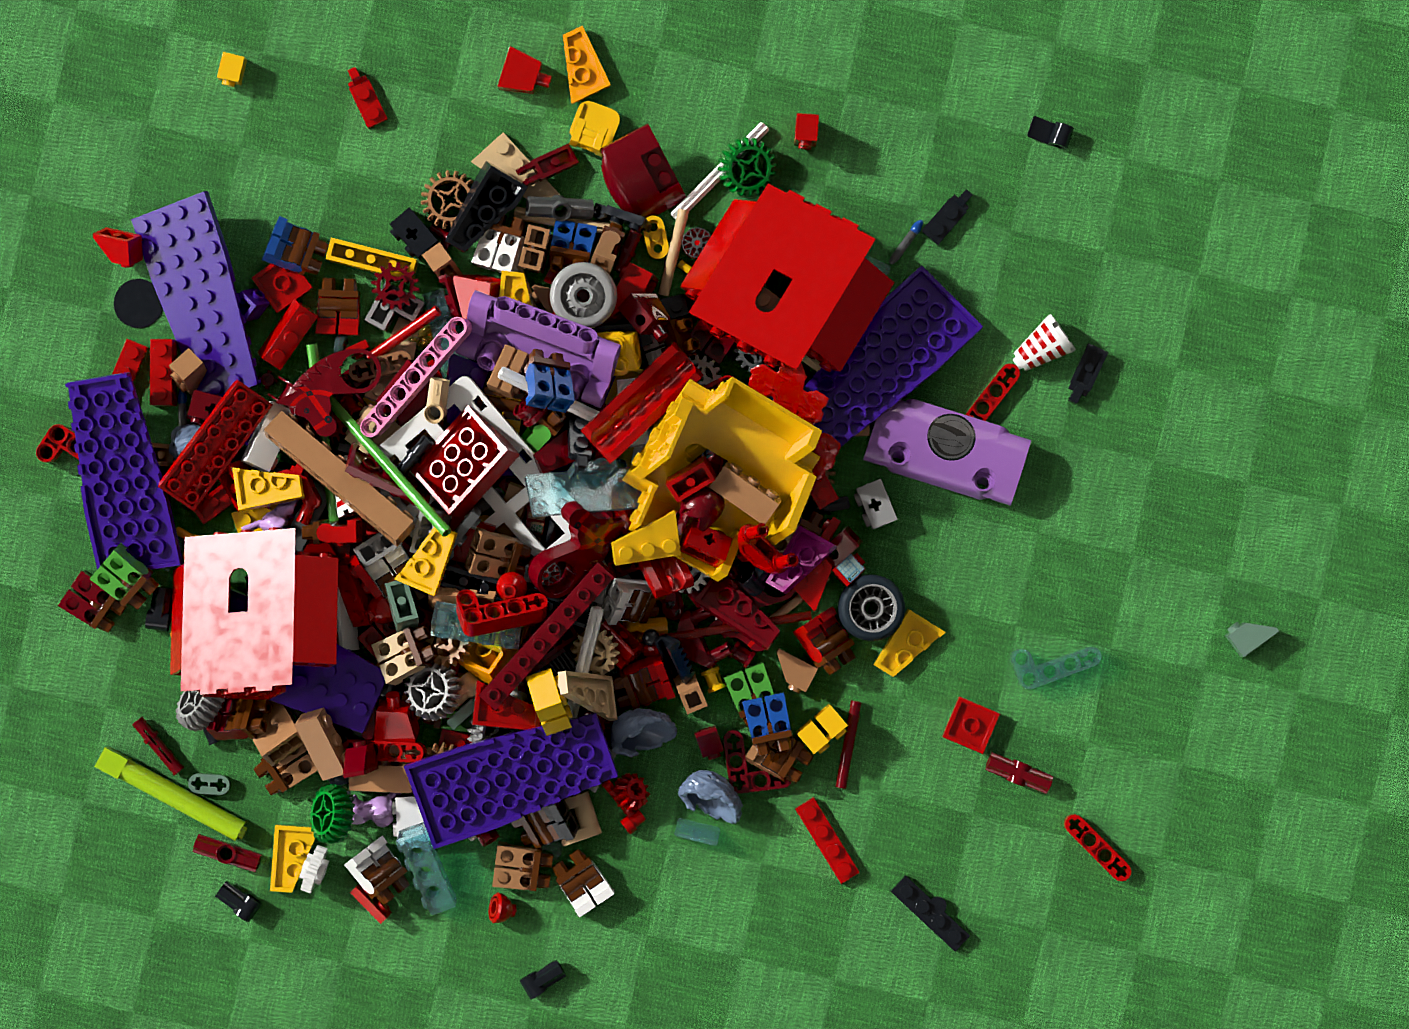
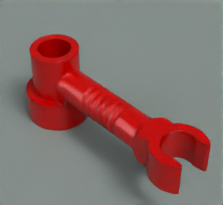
[602,780,646,835]

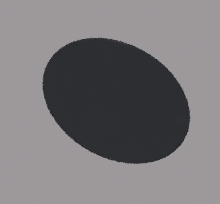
[114,279,162,328]

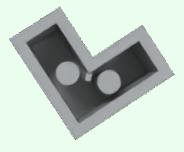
[365,282,427,332]

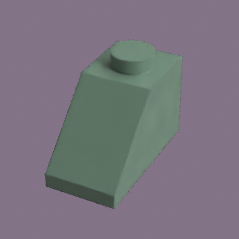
[385,581,419,633]
[1225,622,1279,657]

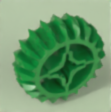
[717,137,777,197]
[309,784,355,844]

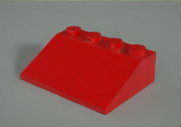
[411,405,520,519]

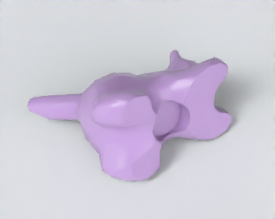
[241,499,301,531]
[352,792,401,827]

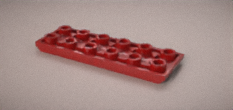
[580,342,703,463]
[158,380,273,511]
[599,474,694,599]

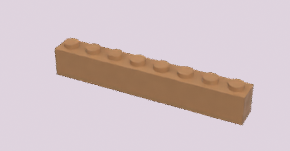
[264,411,415,547]

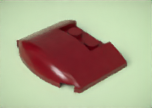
[601,123,686,218]

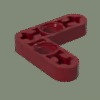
[724,730,791,794]

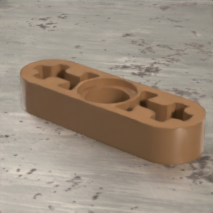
[349,351,412,383]

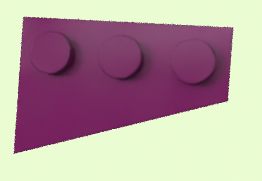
[766,525,837,594]

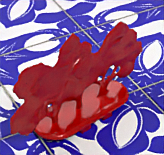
[748,363,841,481]

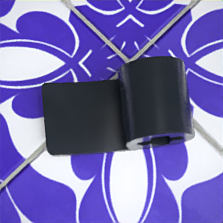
[1027,116,1074,150]

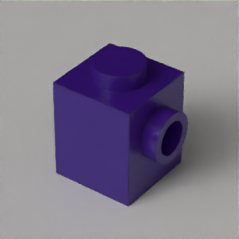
[239,288,270,321]

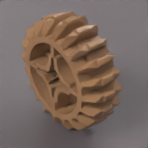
[421,170,473,230]

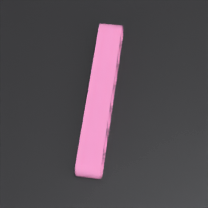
[360,317,472,437]

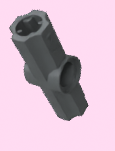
[525,195,594,221]

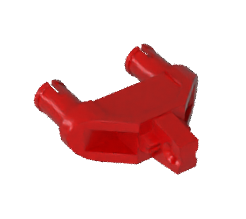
[264,463,322,525]
[737,523,799,574]

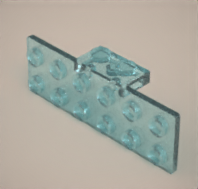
[524,458,642,517]

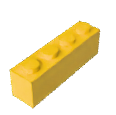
[326,237,419,279]

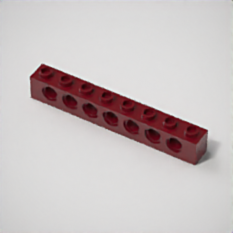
[479,560,616,710]

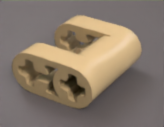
[558,791,602,846]

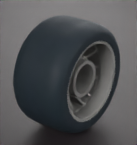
[838,575,905,641]

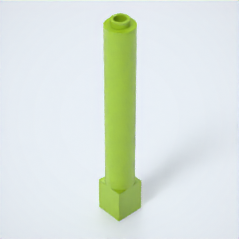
[94,746,248,841]

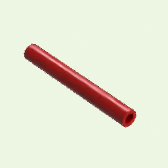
[366,305,442,359]

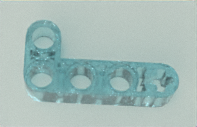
[1010,646,1102,689]

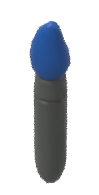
[889,220,923,265]
[177,390,188,426]

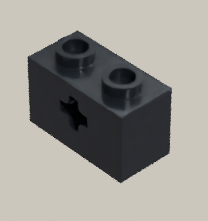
[389,207,439,260]

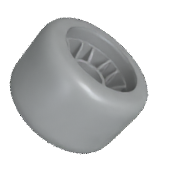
[550,262,617,328]

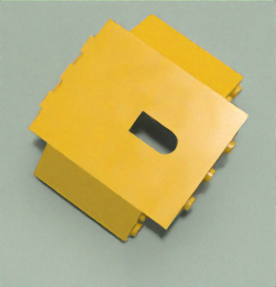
[622,377,822,582]

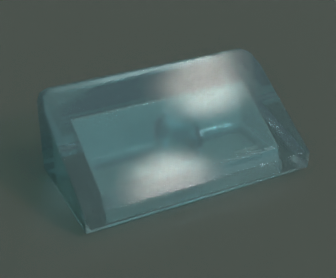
[674,818,720,846]

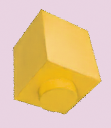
[217,52,247,87]

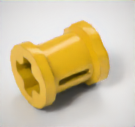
[701,666,727,693]

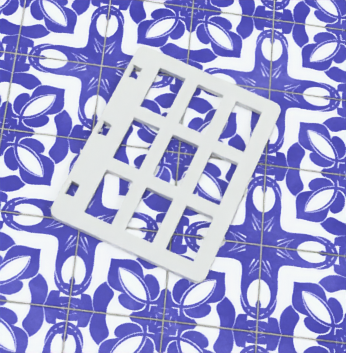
[378,376,575,583]

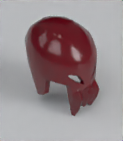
[676,487,725,535]

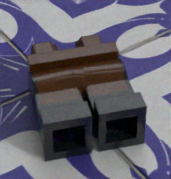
[511,799,579,849]

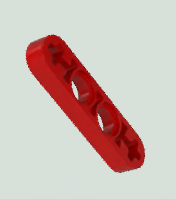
[965,363,1020,421]
[343,739,427,762]
[1064,814,1131,881]

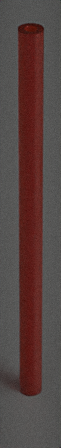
[660,611,812,640]

